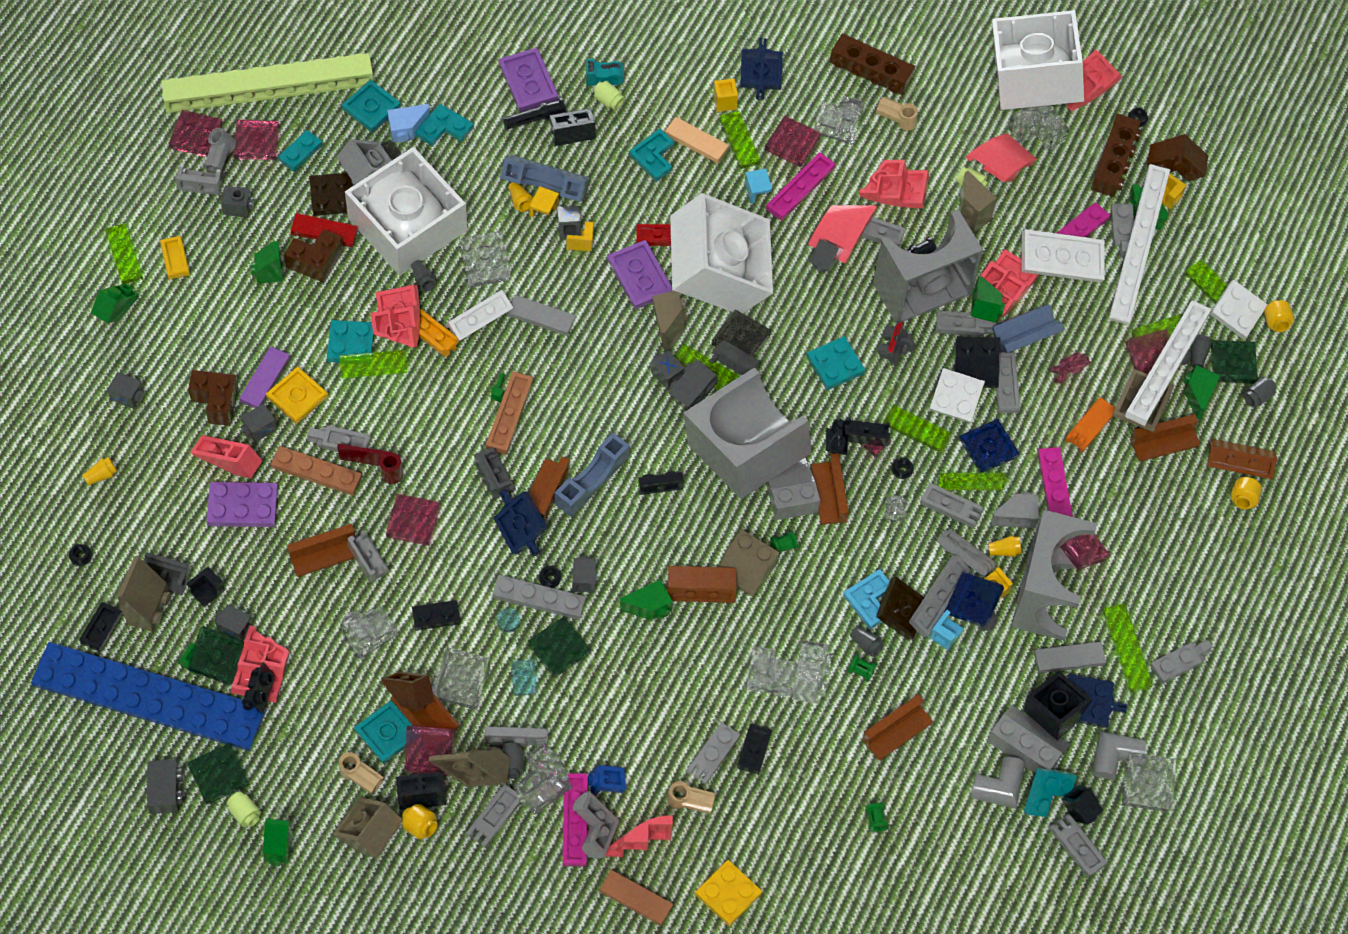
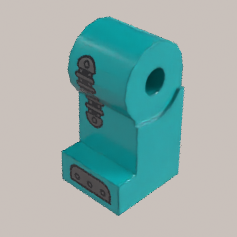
[586,59,624,86]

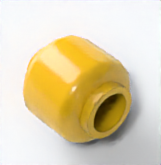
[1264,300,1295,332]
[1231,477,1262,510]
[402,804,438,839]

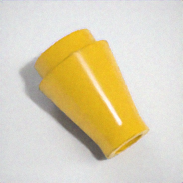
[508,182,533,212]
[82,457,118,486]
[988,535,1022,557]

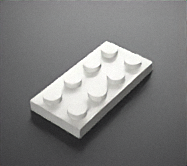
[1022,229,1105,283]

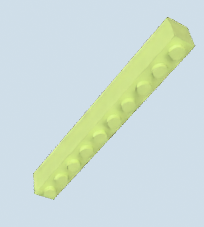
[161,53,373,113]

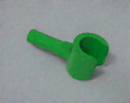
[491,373,505,402]

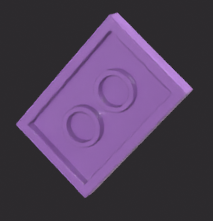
[498,48,558,112]
[607,240,674,310]
[207,482,278,527]

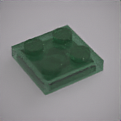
[1211,340,1258,384]
[527,616,591,679]
[187,626,244,686]
[187,743,250,805]

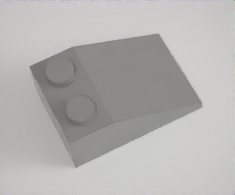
[766,458,820,520]

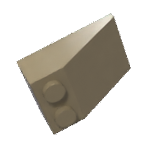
[1112,369,1174,432]
[117,556,171,632]
[429,747,511,787]

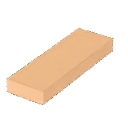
[665,117,729,164]

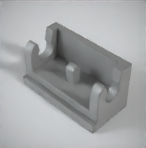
[175,164,224,196]
[347,530,390,583]

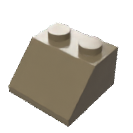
[959,171,997,234]
[652,291,688,352]
[719,529,780,597]
[333,797,403,858]

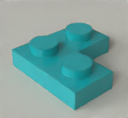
[415,104,474,147]
[629,128,674,182]
[1024,768,1077,817]

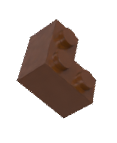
[1147,134,1208,181]
[284,229,344,283]
[188,370,239,426]

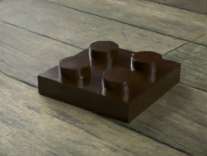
[309,172,353,216]
[876,577,924,640]

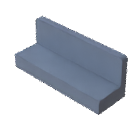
[992,304,1064,353]

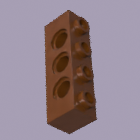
[829,33,916,95]
[1091,113,1142,197]

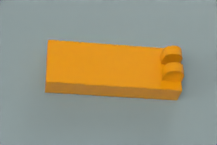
[419,309,459,357]

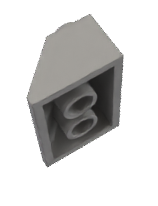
[987,706,1070,774]

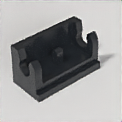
[550,108,596,146]
[843,418,890,447]
[396,771,446,810]

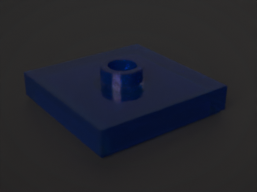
[959,419,1020,474]
[944,572,1004,628]

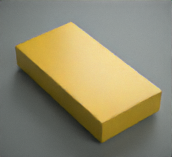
[160,236,190,280]

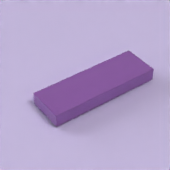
[239,346,290,408]

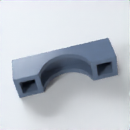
[500,155,590,202]
[554,433,630,518]

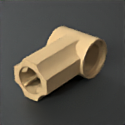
[876,97,918,131]
[339,752,384,795]
[667,781,716,814]

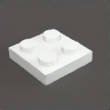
[1210,280,1267,339]
[929,368,985,423]

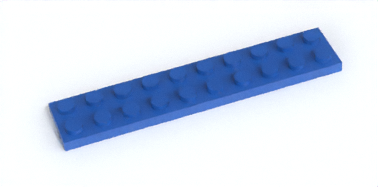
[31,642,267,751]

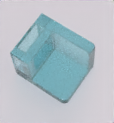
[511,660,537,696]

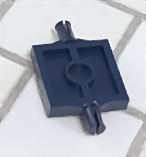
[740,38,783,100]
[493,489,548,557]
[1067,674,1127,728]

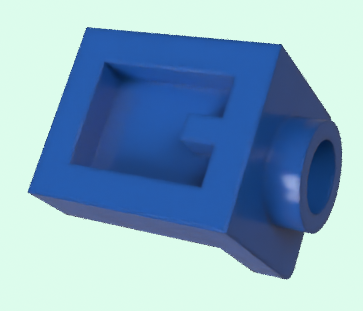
[588,765,626,795]

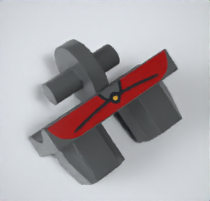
[877,321,916,366]

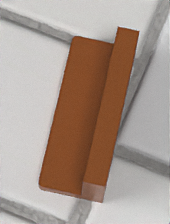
[1130,414,1200,462]
[1206,438,1277,479]
[811,453,849,525]
[529,457,570,522]
[287,524,356,577]
[668,566,736,603]
[391,692,459,749]
[862,694,933,761]

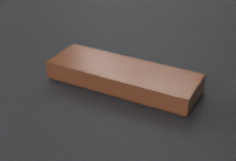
[599,870,673,926]

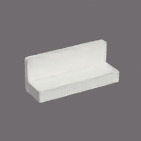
[444,290,513,341]

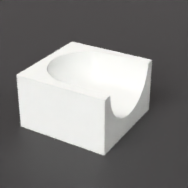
[992,10,1084,110]
[345,147,467,276]
[670,193,773,315]

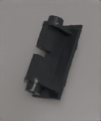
[825,419,848,455]
[241,662,274,714]

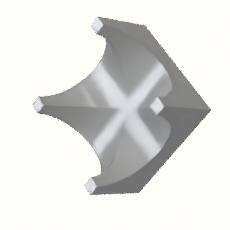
[1011,509,1097,641]

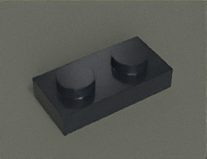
[638,471,684,495]
[412,600,460,631]
[79,602,123,652]
[737,724,772,775]

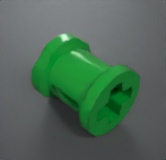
[770,530,798,555]
[848,654,877,682]
[865,803,889,832]

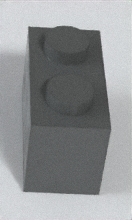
[668,359,719,411]
[147,760,183,814]

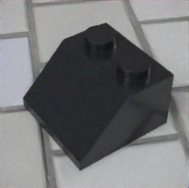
[955,336,1001,388]
[1024,671,1092,740]

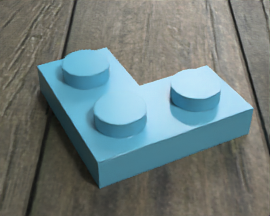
[843,569,890,630]

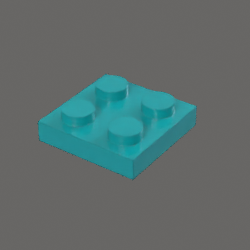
[341,79,401,133]
[327,320,374,365]
[806,336,865,391]
[354,700,420,764]

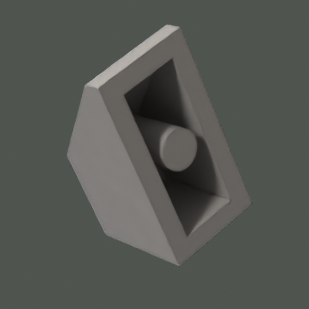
[991,492,1039,528]

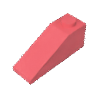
[190,435,262,478]

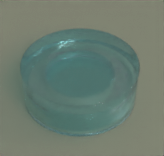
[497,609,520,633]

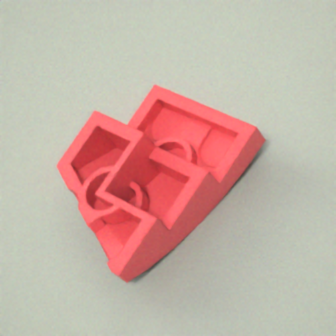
[1067,49,1123,111]
[966,133,1037,183]
[859,160,930,208]
[808,205,877,263]
[981,249,1039,317]
[370,285,420,348]
[231,625,289,703]
[605,815,673,857]

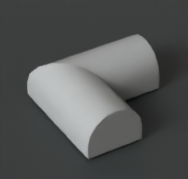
[1092,731,1146,781]
[971,757,1025,809]
[573,791,619,859]

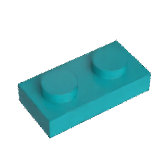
[278,130,323,172]

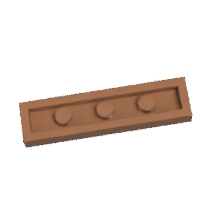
[486,371,533,455]
[271,446,362,496]

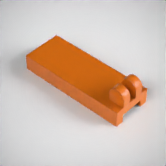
[1065,397,1115,453]

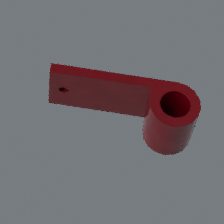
[337,443,403,484]

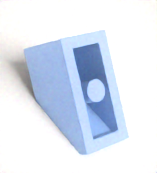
[387,104,430,142]

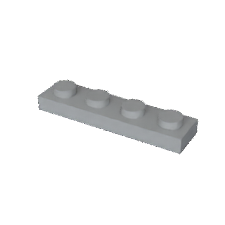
[909,555,971,637]
[492,575,586,620]

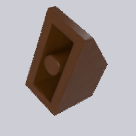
[381,671,434,711]

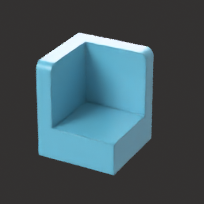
[744,168,772,204]
[930,610,963,650]

